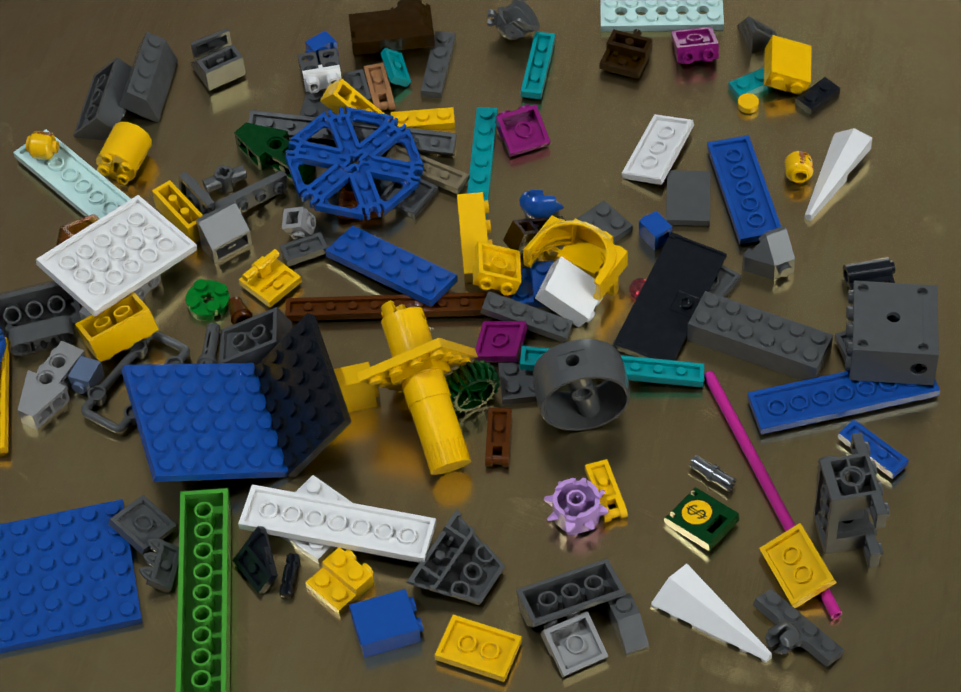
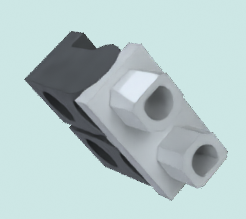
[297,48,342,93]

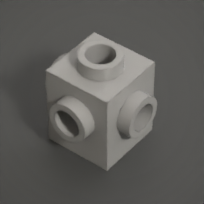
[282,207,316,240]

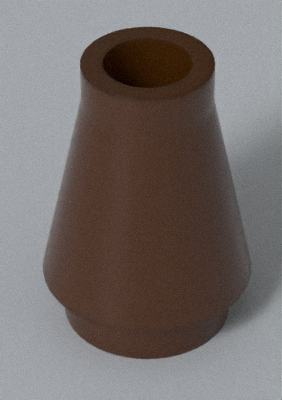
[229,297,252,325]

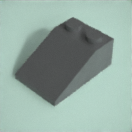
[219,307,292,365]

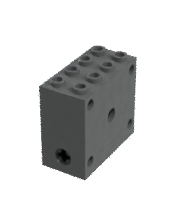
[845,281,939,385]

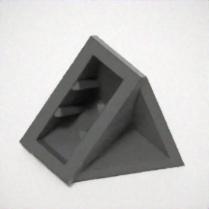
[737,16,778,53]

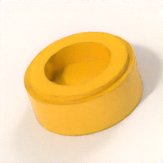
[738,93,759,114]

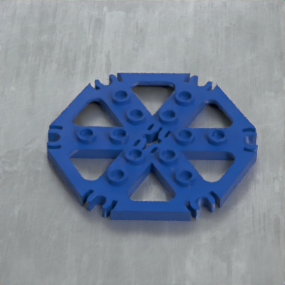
[285,106,424,220]

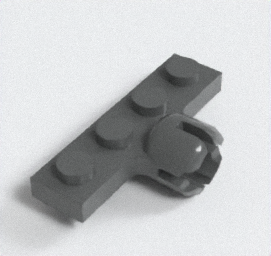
[753,589,844,667]

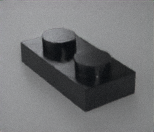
[795,77,840,115]

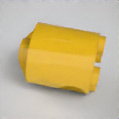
[96,122,152,185]

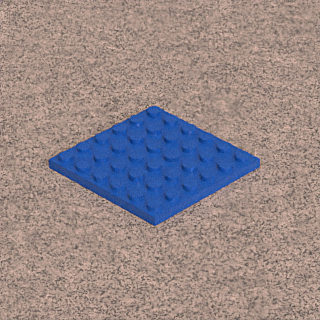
[122,363,288,482]
[0,499,143,653]

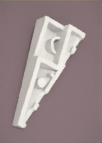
[805,128,872,221]
[651,564,772,663]

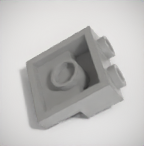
[541,611,608,678]

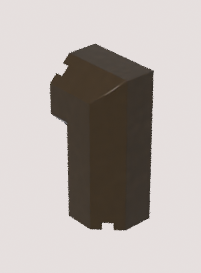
[349,0,435,55]

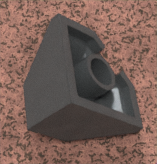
[742,226,795,280]

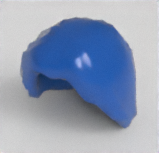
[519,189,564,219]

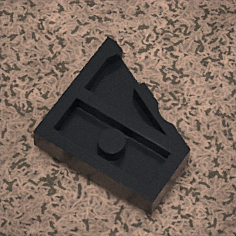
[232,526,278,594]

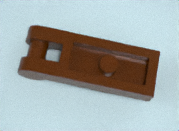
[485,408,512,467]

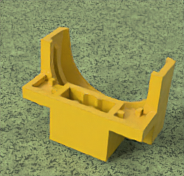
[523,215,628,301]

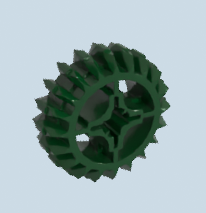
[446,360,501,414]

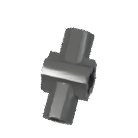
[202,165,247,193]

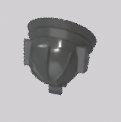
[487,0,540,40]

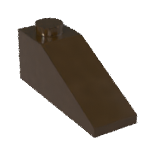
[503,216,566,254]

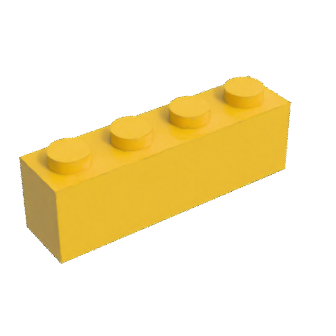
[457,192,492,283]

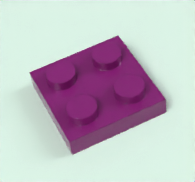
[474,321,528,362]

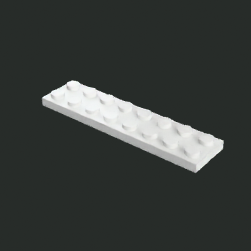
[238,484,437,563]

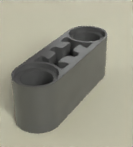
[8,316,76,356]

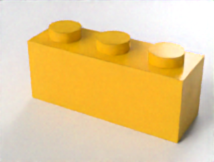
[152,180,203,243]

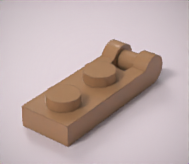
[363,62,396,111]

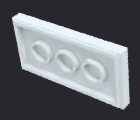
[622,114,694,185]

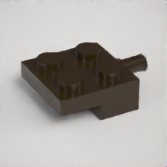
[599,29,653,79]

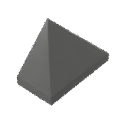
[190,28,232,59]

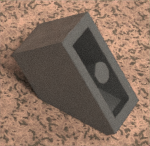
[607,593,649,656]

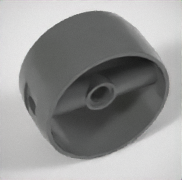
[533,339,630,431]

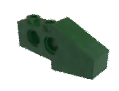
[234,122,316,182]

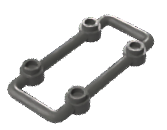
[81,331,190,433]

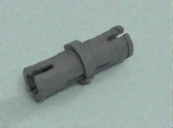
[689,455,737,492]

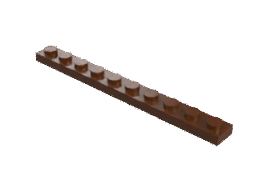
[285,292,509,321]

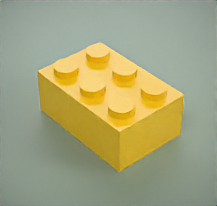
[75,292,159,362]

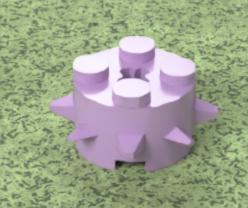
[544,478,609,536]

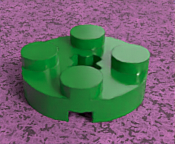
[185,279,230,321]

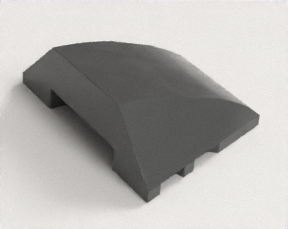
[406,509,505,605]

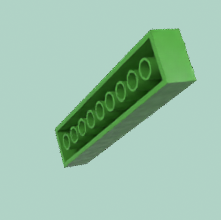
[176,488,231,692]

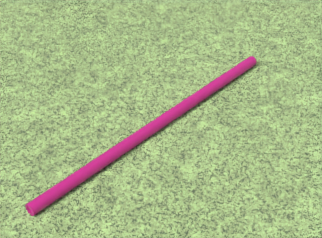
[704,371,842,619]

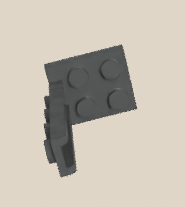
[178,171,287,215]

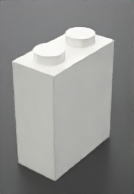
[535,256,603,328]

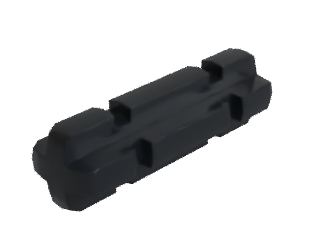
[279,553,300,598]

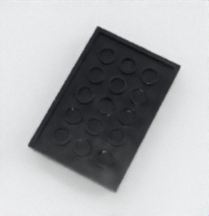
[255,313,352,478]

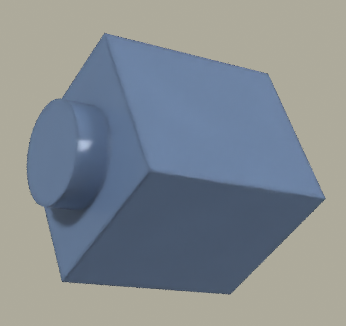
[68,355,104,394]

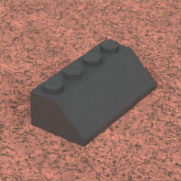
[119,32,178,123]
[73,57,132,140]
[0,280,81,339]
[516,558,626,627]

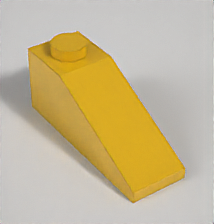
[320,78,384,123]

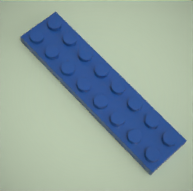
[747,371,940,434]

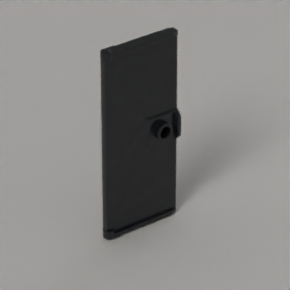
[612,232,727,361]

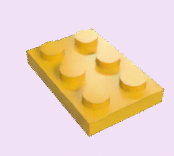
[759,523,837,608]
[435,615,522,682]

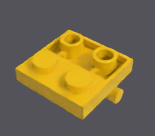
[239,249,302,308]

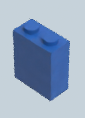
[349,589,424,658]

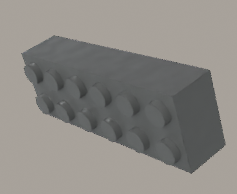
[687,291,833,381]

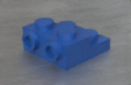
[511,260,554,308]

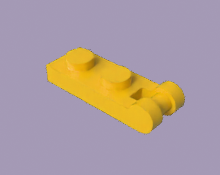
[585,459,628,523]

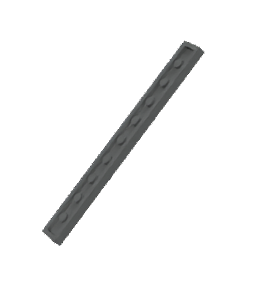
[248,110,457,156]

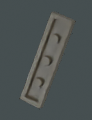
[386,145,469,194]

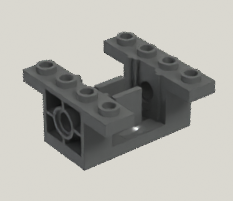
[813,432,890,568]

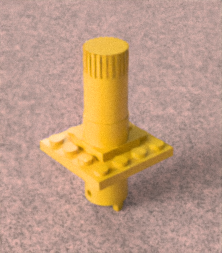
[357,300,478,475]

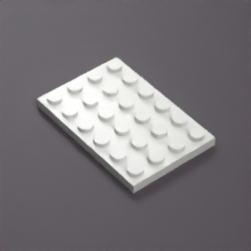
[36,195,197,317]

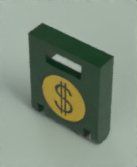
[664,487,739,551]

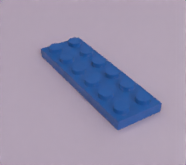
[707,135,781,245]
[325,225,458,307]

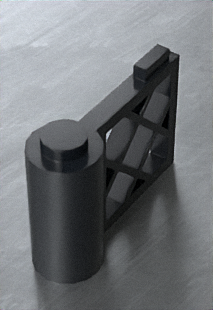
[843,257,896,290]

